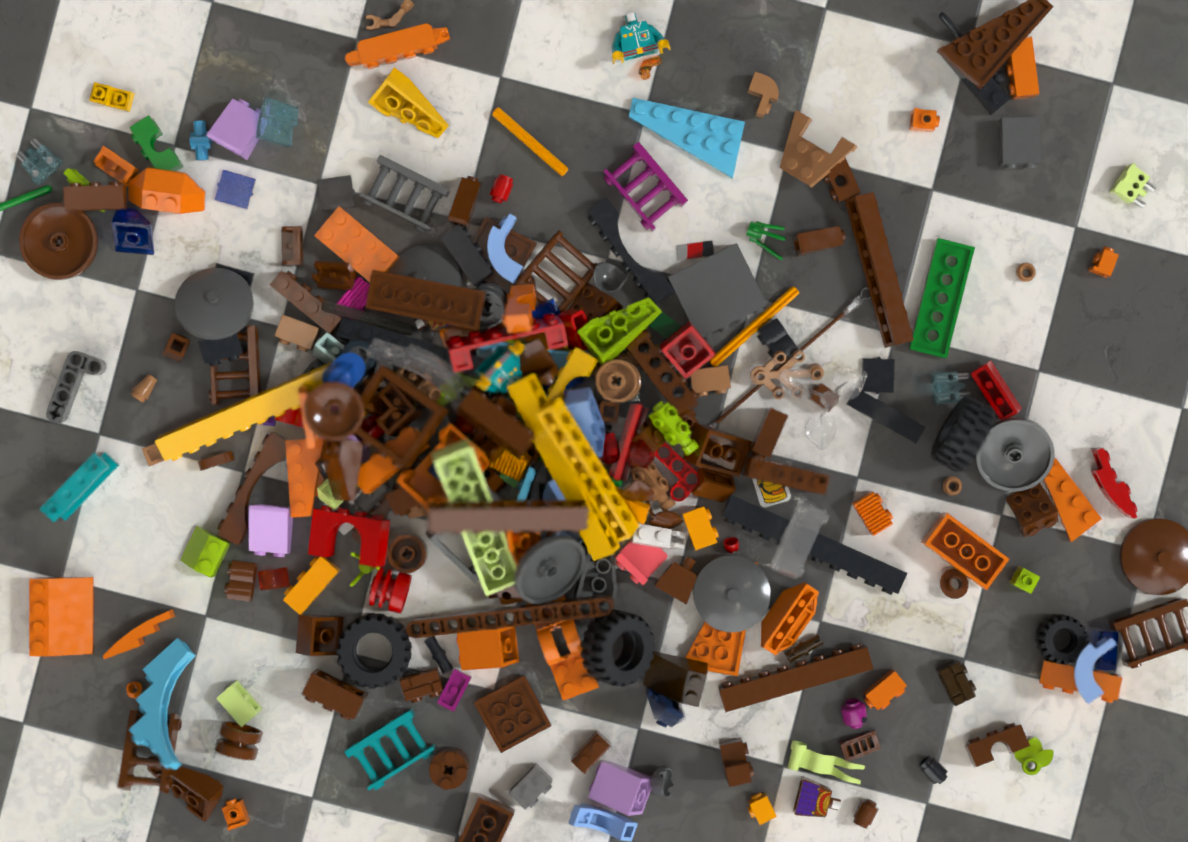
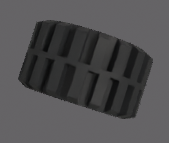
[1035,614,1089,665]

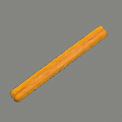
[492,107,568,176]

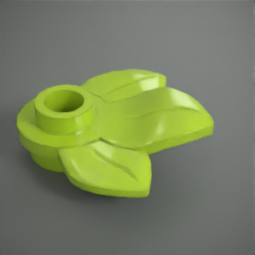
[1014,737,1054,775]

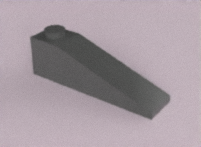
[573,549,618,607]

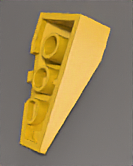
[368,67,449,138]

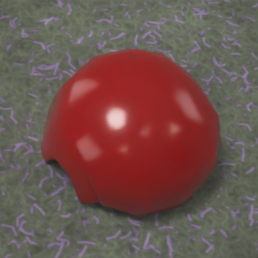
[360,415,385,439]

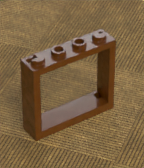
[352,365,449,469]
[742,457,830,495]

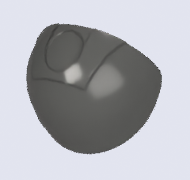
[593,262,628,294]

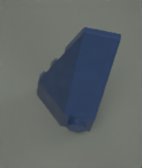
[645,687,685,728]

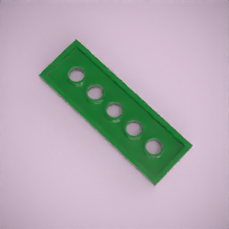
[909,238,975,359]

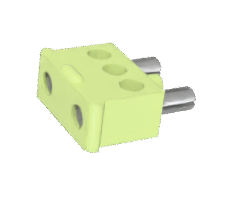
[1110,163,1156,208]

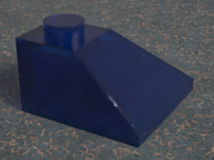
[112,208,155,255]

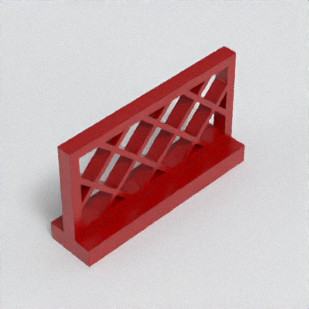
[609,403,649,482]

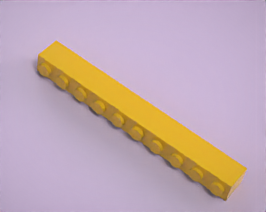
[155,362,332,461]
[507,373,620,561]

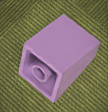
[206,99,270,160]
[249,504,293,557]
[588,761,651,816]

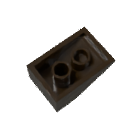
[643,651,708,707]

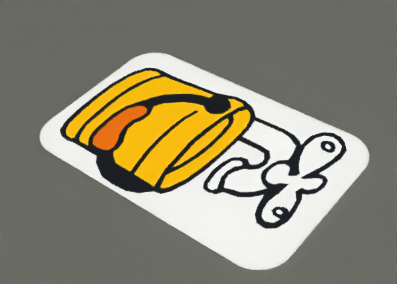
[752,464,791,507]

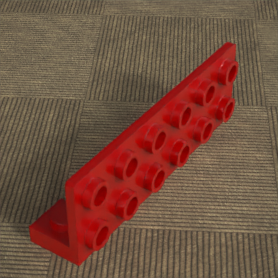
[445,313,568,373]

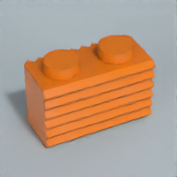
[852,491,893,536]

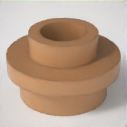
[1016,263,1036,282]
[942,476,962,496]

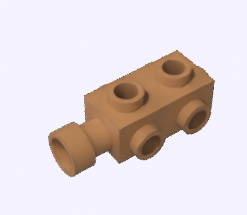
[396,360,441,401]
[630,457,676,511]

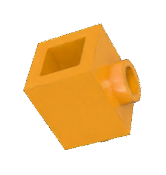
[747,792,777,825]

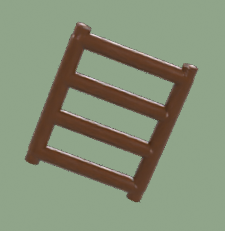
[514,230,597,315]

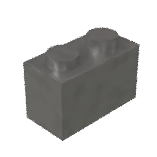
[509,763,552,810]

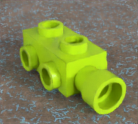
[649,401,698,455]

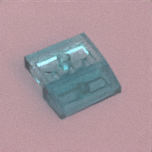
[256,97,298,148]

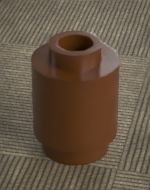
[853,798,879,829]

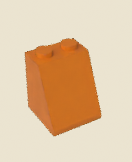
[456,626,520,670]

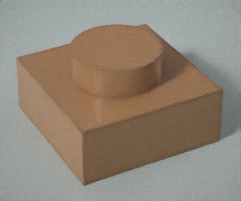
[142,443,165,467]

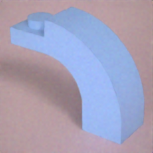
[488,214,523,285]
[1074,637,1117,704]
[568,803,638,841]

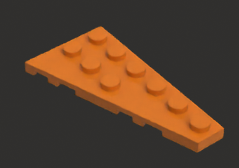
[685,561,758,676]

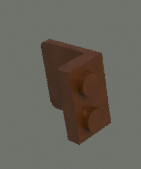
[569,283,624,322]
[519,338,559,386]
[1006,483,1058,538]

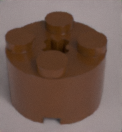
[387,533,428,573]
[429,747,470,790]

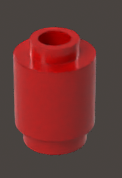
[489,174,513,204]

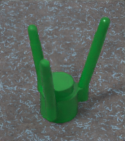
[746,221,785,260]

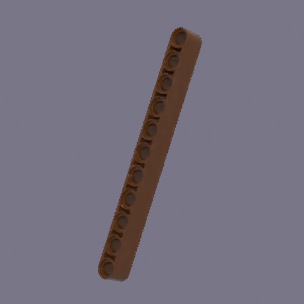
[406,595,615,638]

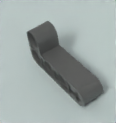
[46,351,107,423]

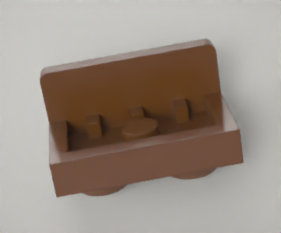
[632,417,666,452]

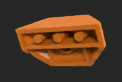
[128,167,206,214]
[761,582,819,655]

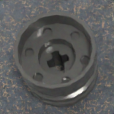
[474,282,507,329]

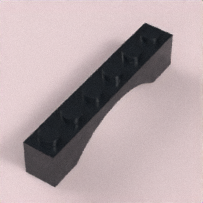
[587,197,675,305]

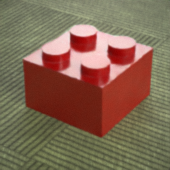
[660,321,716,379]

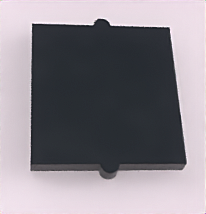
[318,175,355,211]
[862,357,895,394]

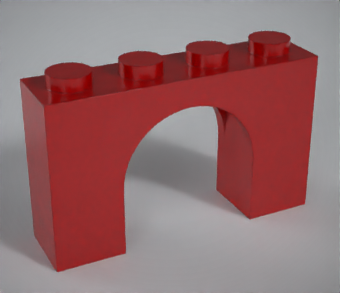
[308,505,391,567]

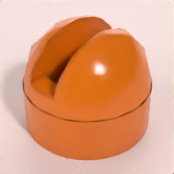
[126,682,142,699]

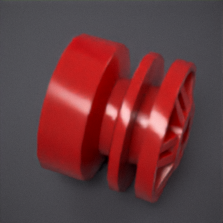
[369,567,412,614]

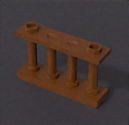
[208,325,261,405]
[1109,597,1188,669]
[117,710,182,794]

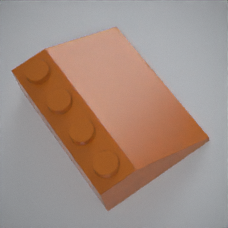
[29,577,94,656]

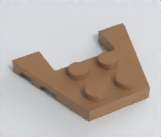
[779,110,858,187]

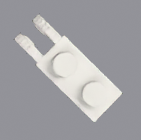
[631,524,686,550]

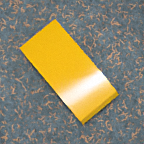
[89,82,135,112]

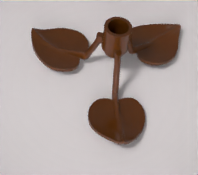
[622,477,683,529]

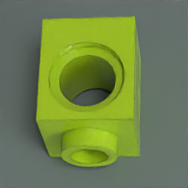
[1009,566,1040,594]

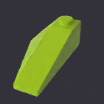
[577,298,662,366]

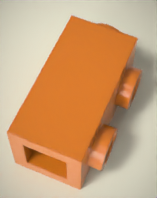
[863,669,907,710]

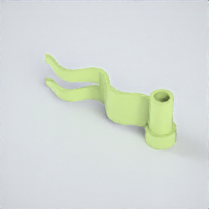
[787,741,865,784]

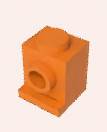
[909,108,940,132]
[1088,246,1119,278]
[222,798,250,831]

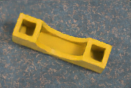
[547,348,599,402]

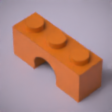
[502,284,537,333]

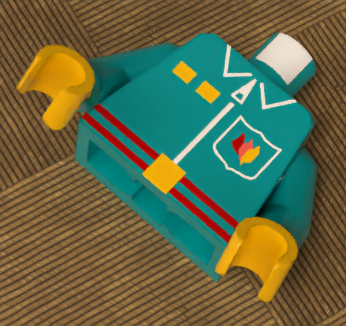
[611,13,671,64]
[474,340,524,393]

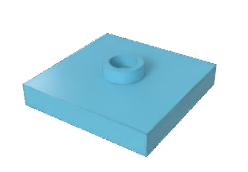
[517,467,537,501]

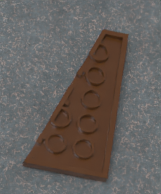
[936,0,1054,90]

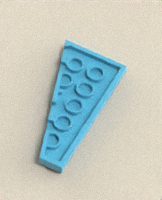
[629,98,745,179]

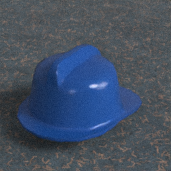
[322,353,365,387]

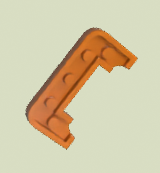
[396,424,489,510]

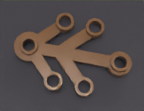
[750,350,824,399]

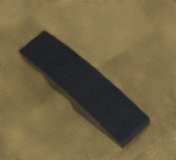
[846,388,926,444]

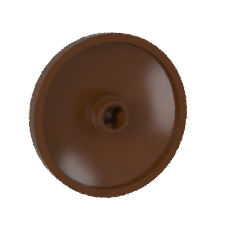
[19,202,98,280]
[1120,518,1188,595]

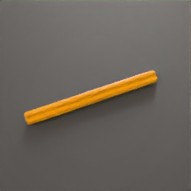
[709,286,799,367]

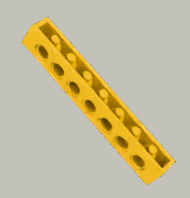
[536,397,639,543]

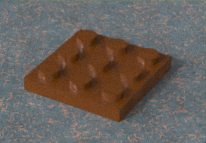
[460,216,537,293]
[474,674,552,753]

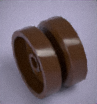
[214,721,263,761]

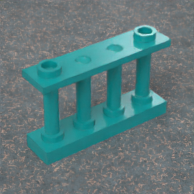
[40,452,120,523]
[344,708,436,791]

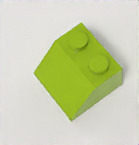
[180,526,231,578]

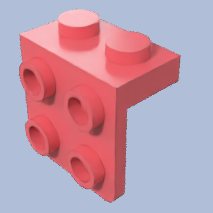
[615,541,668,585]

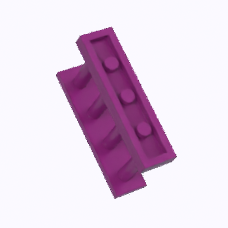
[603,141,688,232]

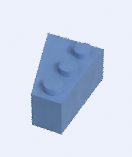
[564,388,606,457]

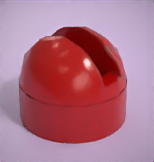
[723,537,739,554]

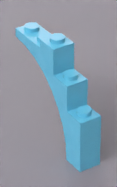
[129,638,196,770]

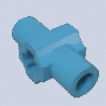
[189,121,212,160]

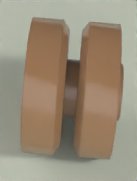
[596,360,642,402]

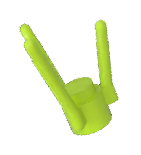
[350,552,379,587]

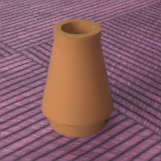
[131,374,158,403]

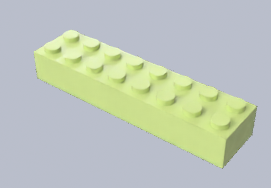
[431,439,517,596]

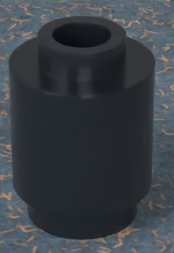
[919,755,948,784]

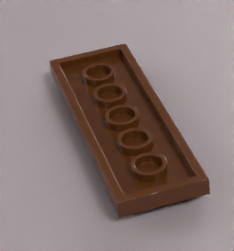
[365,270,486,330]

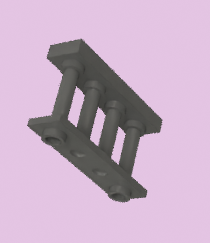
[359,155,450,233]

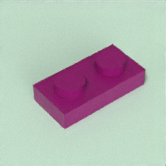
[437,668,471,712]

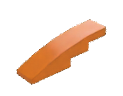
[103,609,175,659]

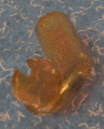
[638,55,662,80]

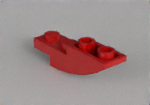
[1091,448,1138,519]

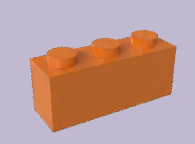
[1006,37,1040,100]

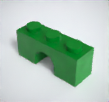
[129,115,184,171]

